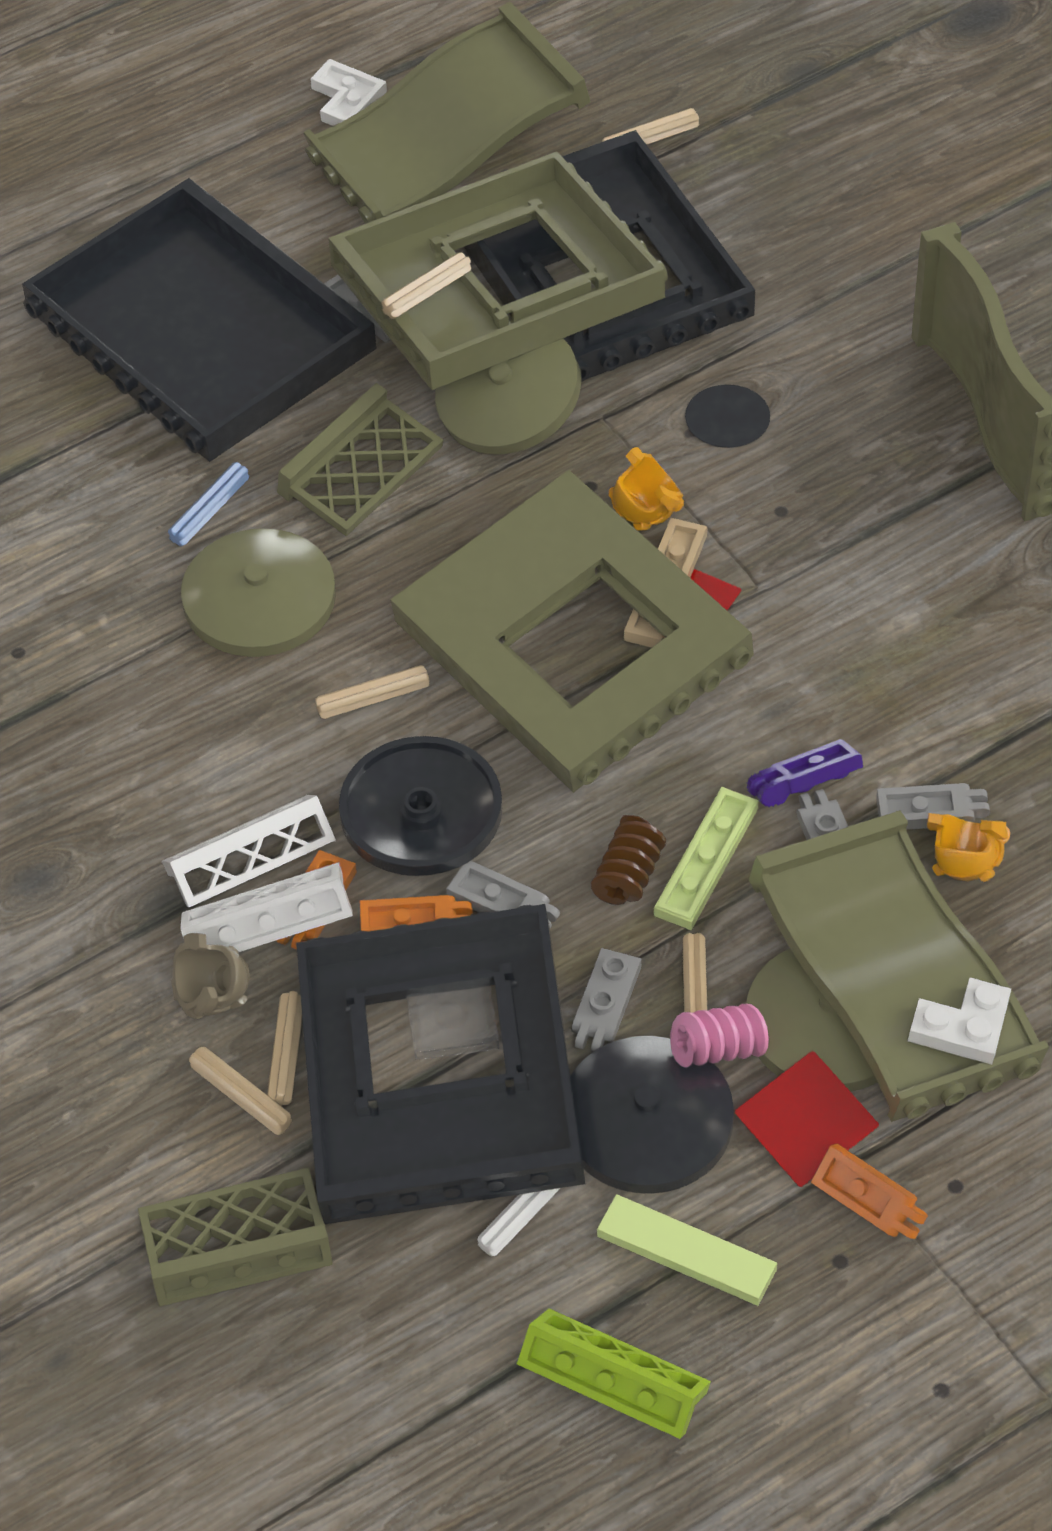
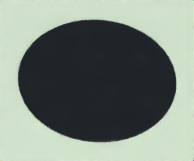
[685,384,770,448]

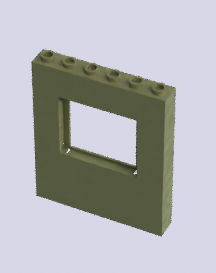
[328,151,668,390]
[390,470,754,793]

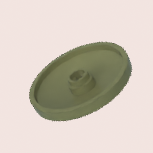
[435,338,581,454]
[181,528,336,657]
[746,949,877,1092]

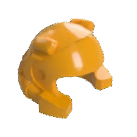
[609,447,684,531]
[927,813,1010,882]

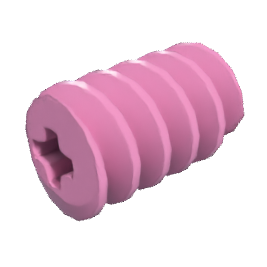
[670,1004,769,1067]

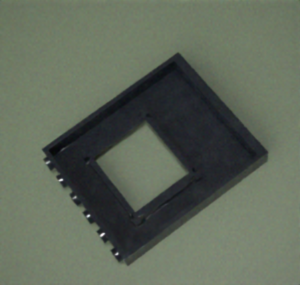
[464,130,755,382]
[296,904,586,1224]

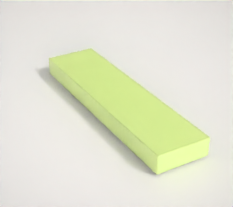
[654,787,759,930]
[597,1194,777,1306]

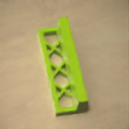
[517,1308,711,1439]

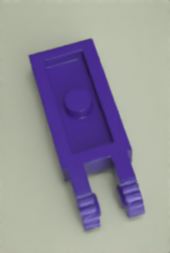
[746,739,863,808]

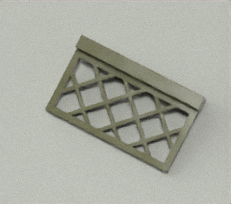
[277,383,443,536]
[138,1167,333,1307]

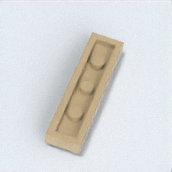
[624,518,707,648]

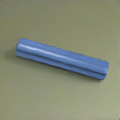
[168,462,249,546]

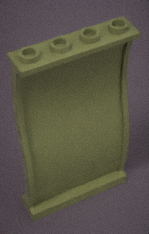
[304,1,591,224]
[911,222,1052,521]
[749,810,1049,1122]

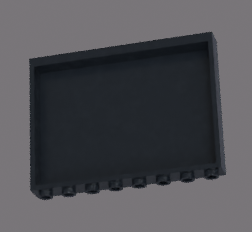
[22,178,377,462]

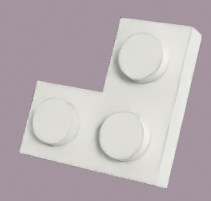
[311,59,387,126]
[908,978,1011,1065]

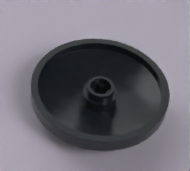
[339,736,502,876]
[571,1036,734,1194]

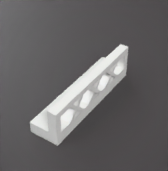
[162,795,336,907]
[181,862,353,952]

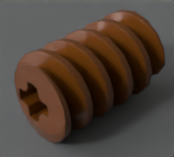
[591,815,666,905]

